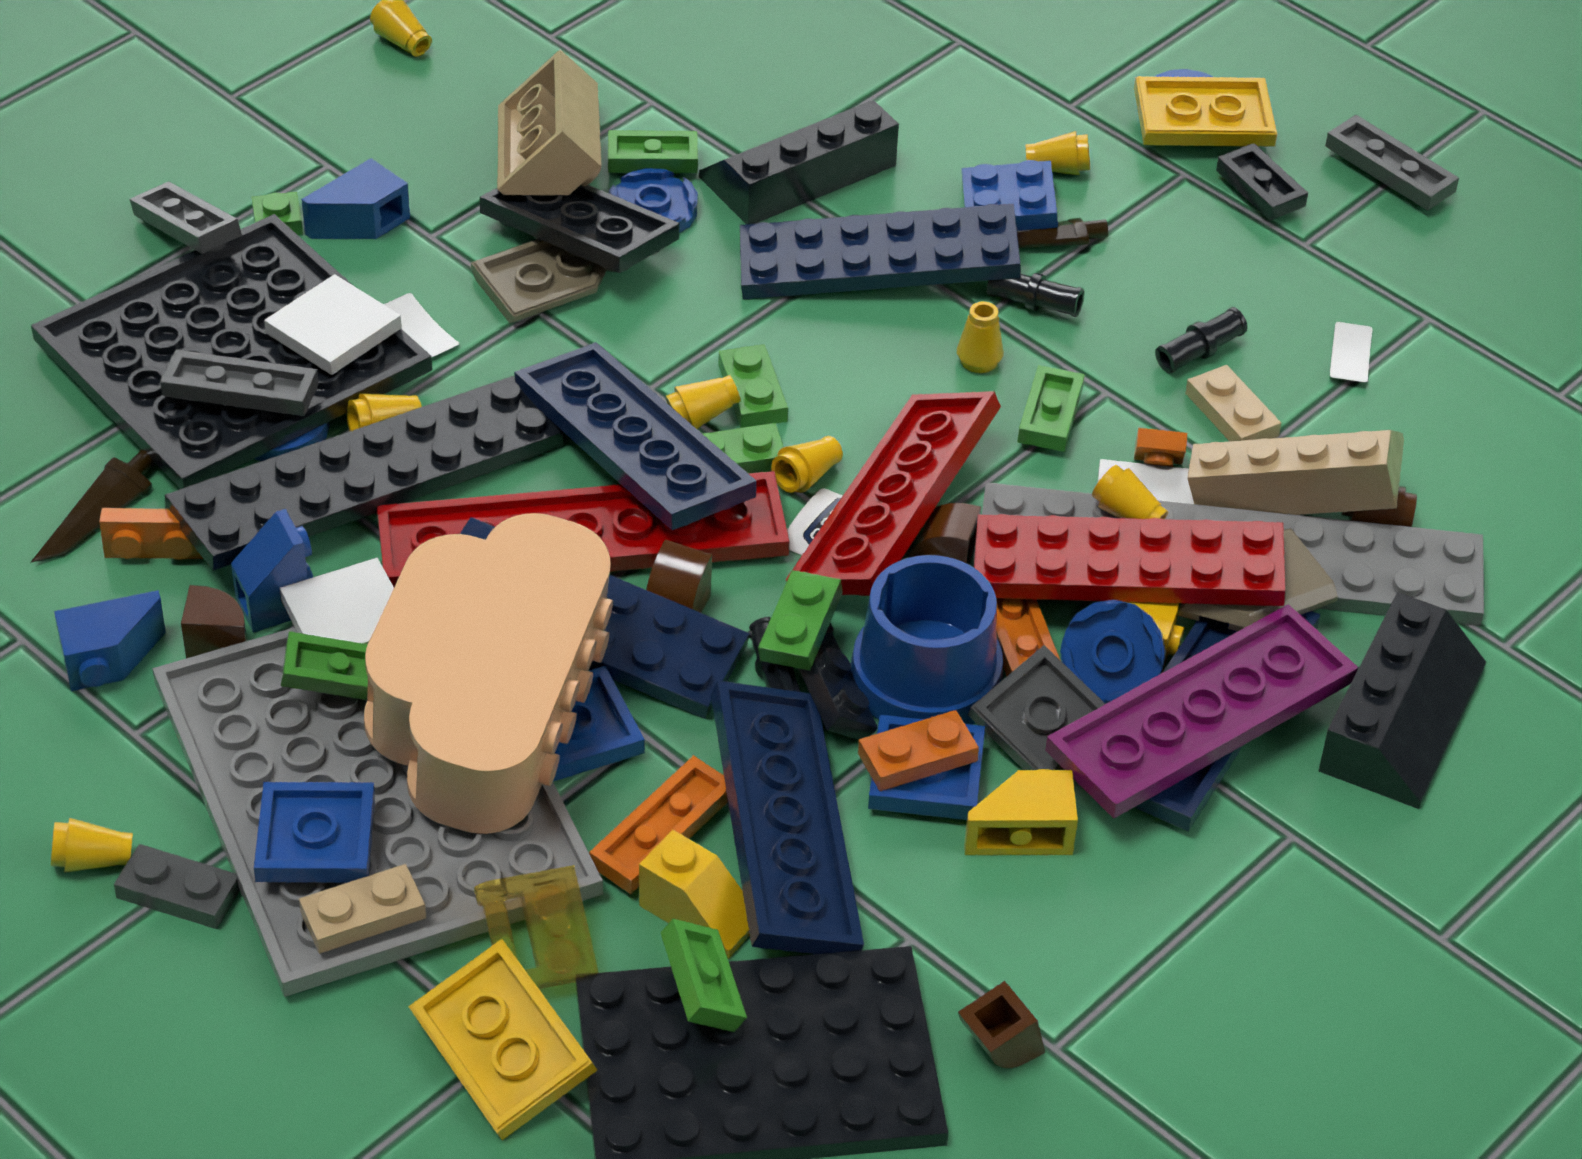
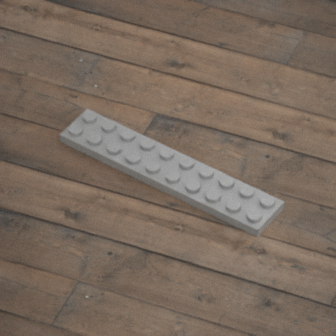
[982,482,1484,626]

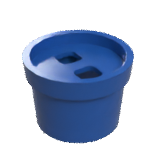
[850,555,1004,724]

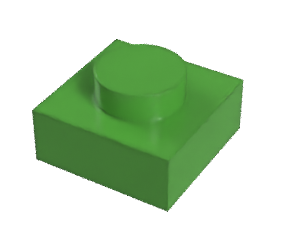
[251,191,303,235]

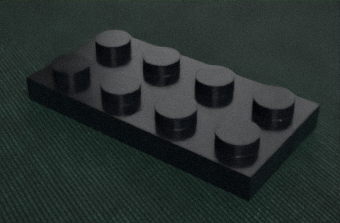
[480,185,680,273]

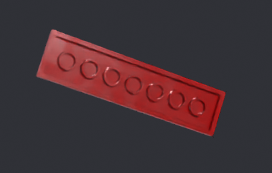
[377,471,789,587]

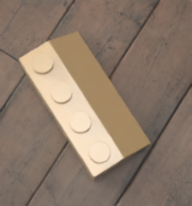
[497,49,601,195]
[1187,430,1404,515]

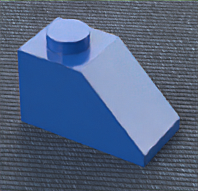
[54,590,166,691]

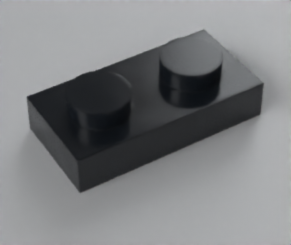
[1216,143,1308,221]

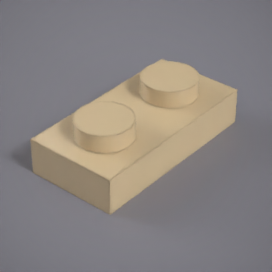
[1185,365,1281,442]
[299,864,426,954]

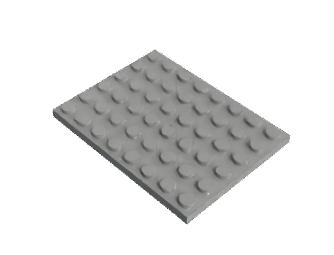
[152,627,603,997]

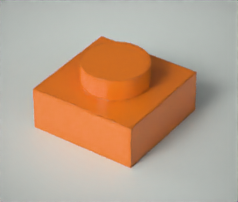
[1134,428,1188,467]

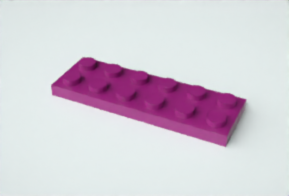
[1045,604,1359,819]

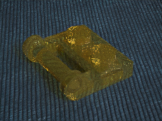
[474,865,599,989]

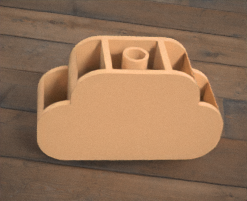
[364,513,613,834]

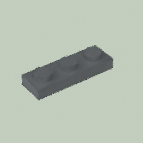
[1325,115,1459,210]
[129,181,242,254]
[160,350,319,416]

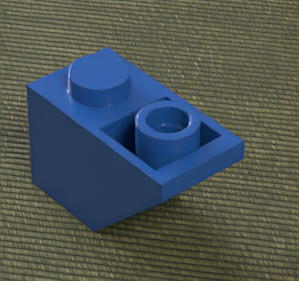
[301,158,410,239]
[231,509,313,633]

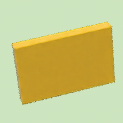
[1134,76,1277,146]
[408,939,597,1140]

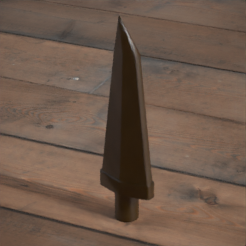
[1017,218,1108,248]
[30,450,155,563]

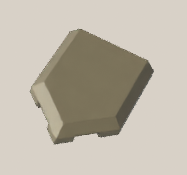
[471,239,607,323]
[1178,528,1338,631]

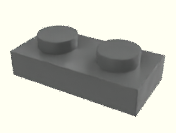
[114,844,240,929]

